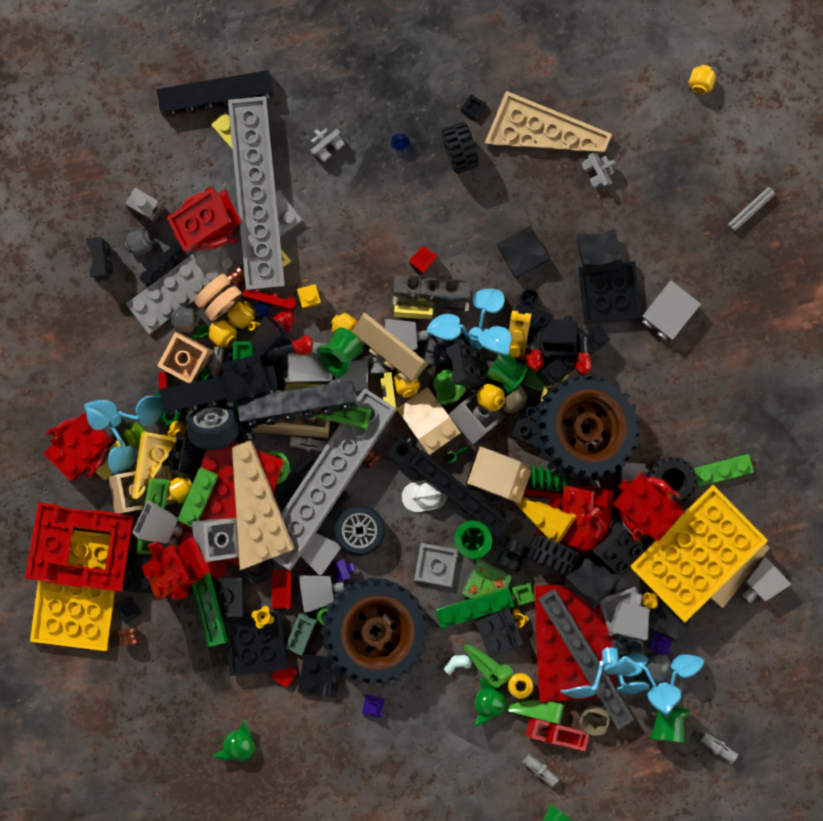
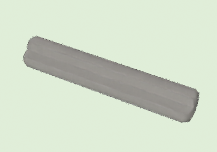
[728,187,775,231]

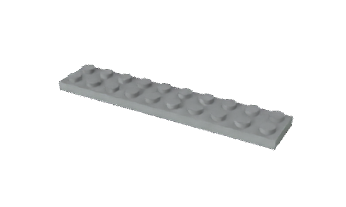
[228,96,285,290]
[126,190,302,335]
[272,388,397,571]

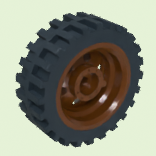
[532,375,641,482]
[321,578,429,685]

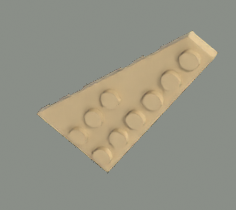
[484,91,612,153]
[232,440,294,570]

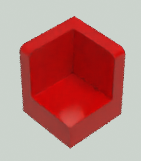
[408,246,438,275]

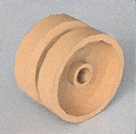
[193,273,242,322]

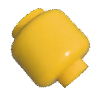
[689,65,716,95]
[227,301,256,329]
[331,313,358,334]
[209,320,237,348]
[392,370,420,397]
[476,384,505,411]
[167,475,192,504]
[508,673,533,698]

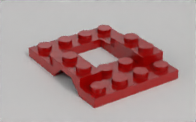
[25,502,134,593]

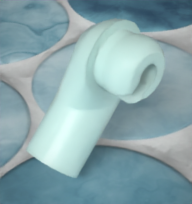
[443,655,472,675]

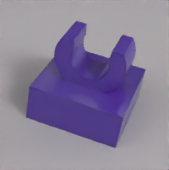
[332,560,356,582]
[648,631,674,656]
[362,694,385,718]

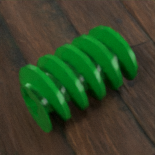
[531,464,570,491]

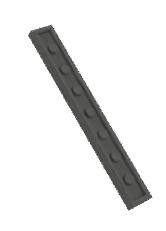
[538,589,634,730]

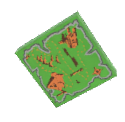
[461,559,512,598]

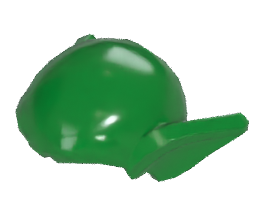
[474,678,506,727]
[213,720,256,762]

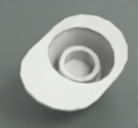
[402,480,447,512]

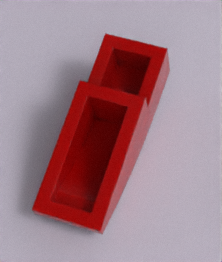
[525,717,589,751]

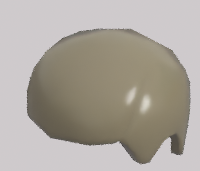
[501,385,528,413]
[579,706,610,736]

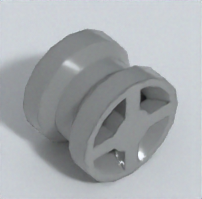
[369,357,388,374]

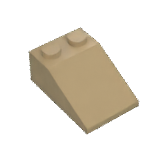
[396,387,461,456]
[467,447,533,503]
[108,465,176,514]

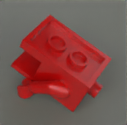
[167,187,242,251]
[43,412,115,482]
[614,471,685,542]
[548,485,614,553]
[142,537,211,601]

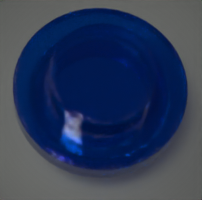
[391,133,410,150]
[255,301,268,321]

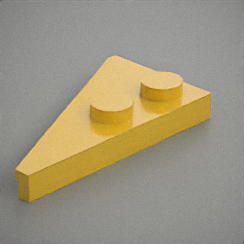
[132,432,176,499]
[514,496,577,543]

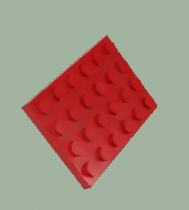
[177,441,285,569]
[534,584,616,702]

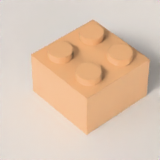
[158,332,213,383]

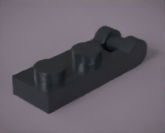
[140,241,183,285]

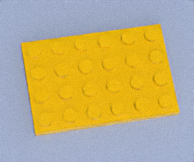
[630,485,768,622]
[30,530,115,651]

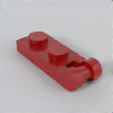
[243,289,297,311]

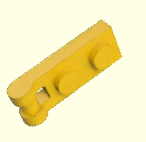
[509,310,531,360]

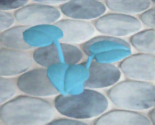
[427,289,511,355]
[84,396,163,475]
[560,648,650,698]
[618,653,704,715]

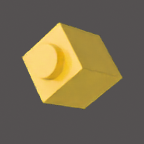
[297,284,321,310]

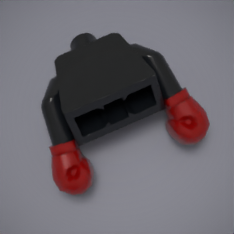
[251,310,313,363]
[528,315,592,375]

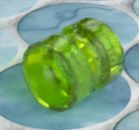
[122,421,146,448]

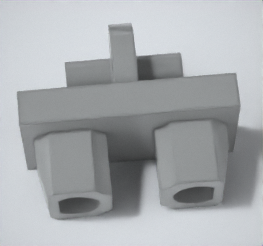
[310,129,345,162]
[582,153,616,188]

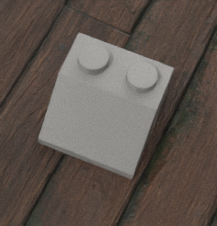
[449,390,505,444]
[192,518,239,562]

